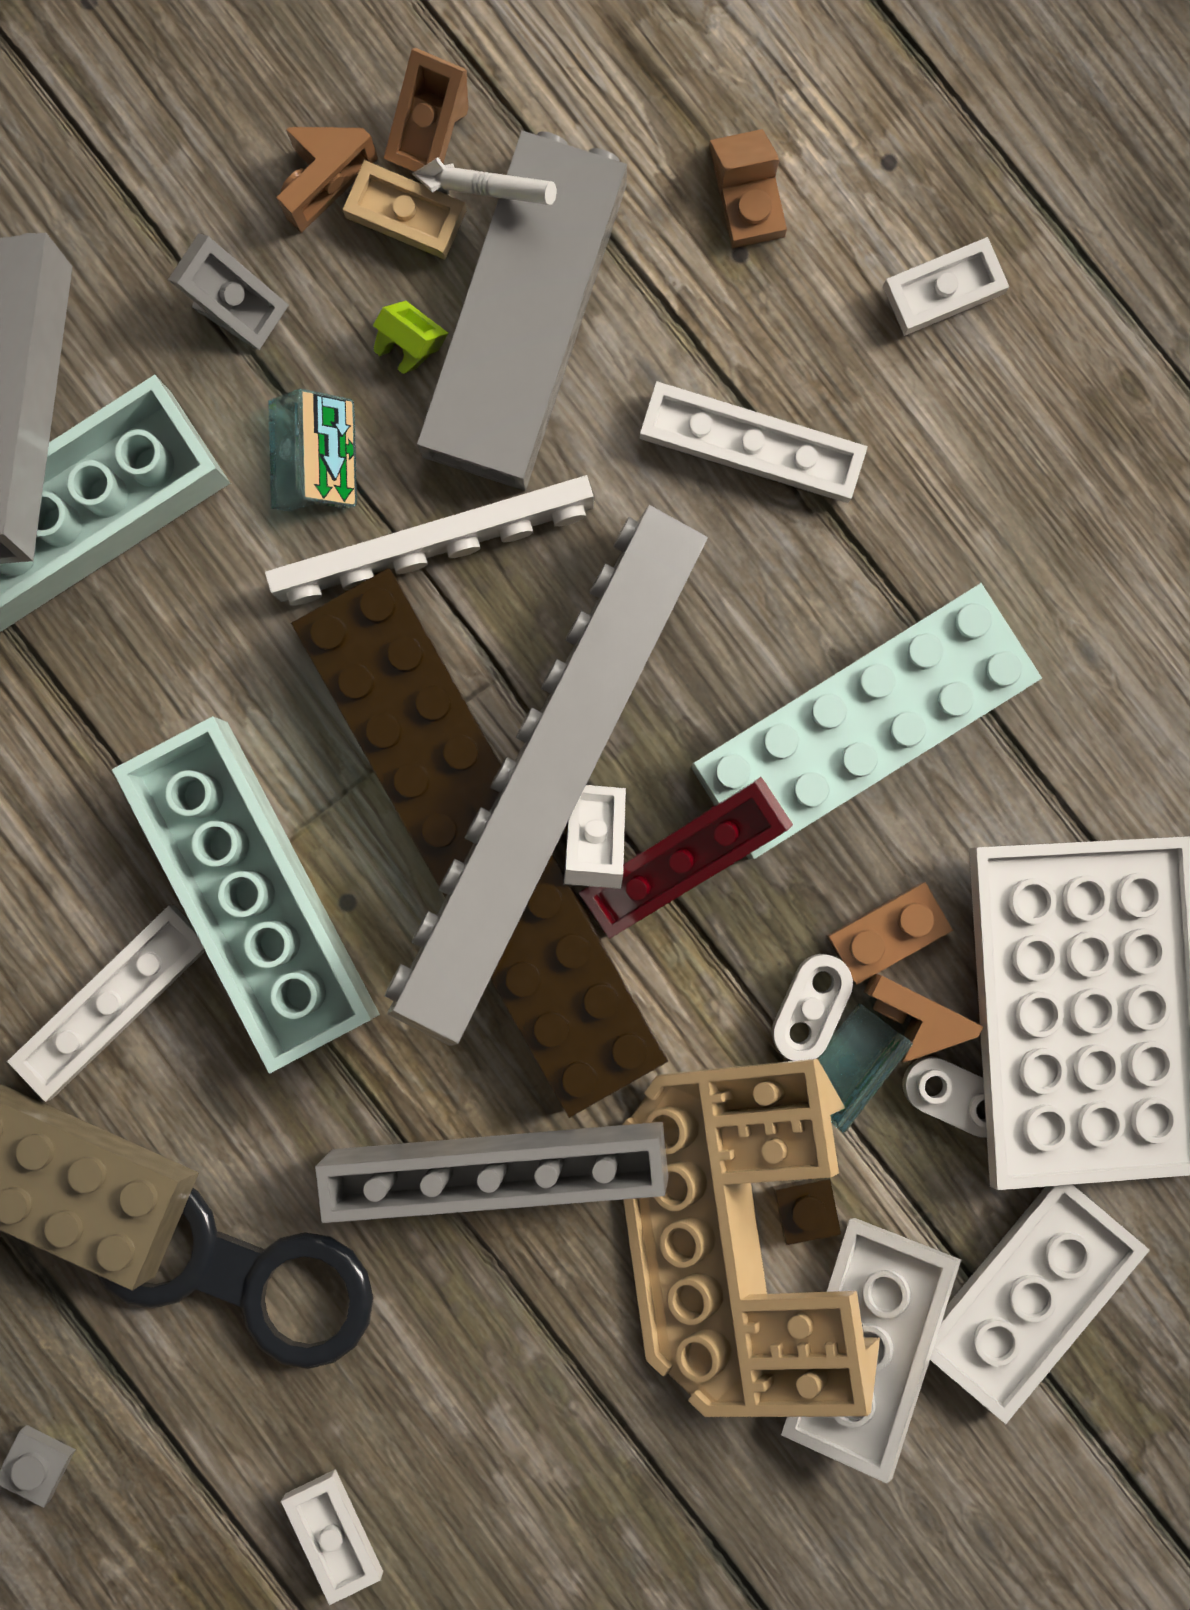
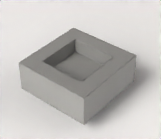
[0,1425,76,1508]

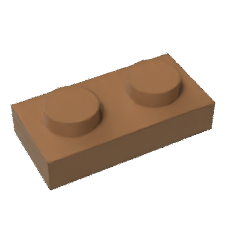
[826,882,953,985]

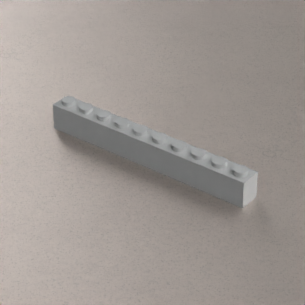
[384,505,708,1046]

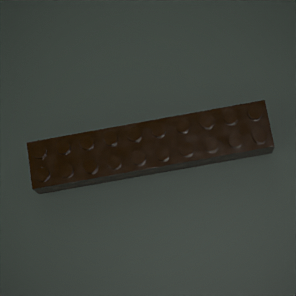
[291,568,668,1118]

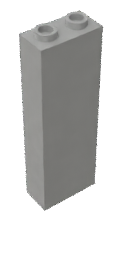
[417,131,627,491]
[0,233,73,564]

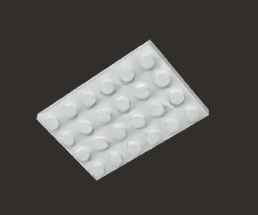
[969,836,1190,1190]

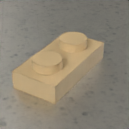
[343,160,467,260]

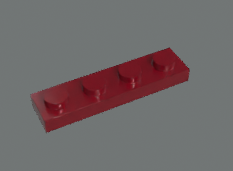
[579,777,793,939]

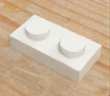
[883,237,1009,336]
[564,785,626,889]
[281,1469,383,1605]

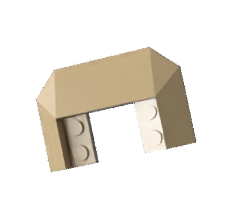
[623,1058,880,1417]

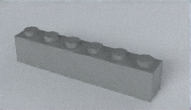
[315,1122,669,1223]

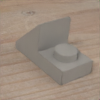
[168,233,289,350]

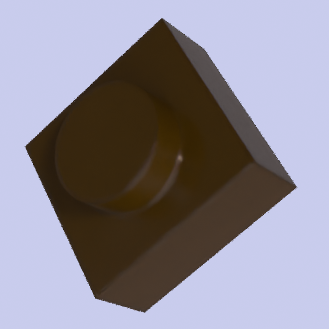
[773,1178,841,1245]

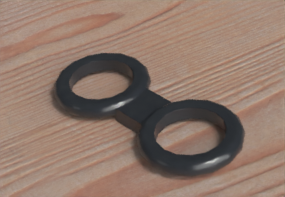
[95,1188,374,1369]

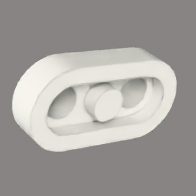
[772,954,853,1061]
[903,1056,987,1138]

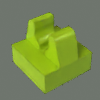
[373,300,448,373]

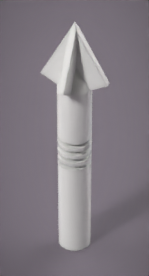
[412,157,557,205]

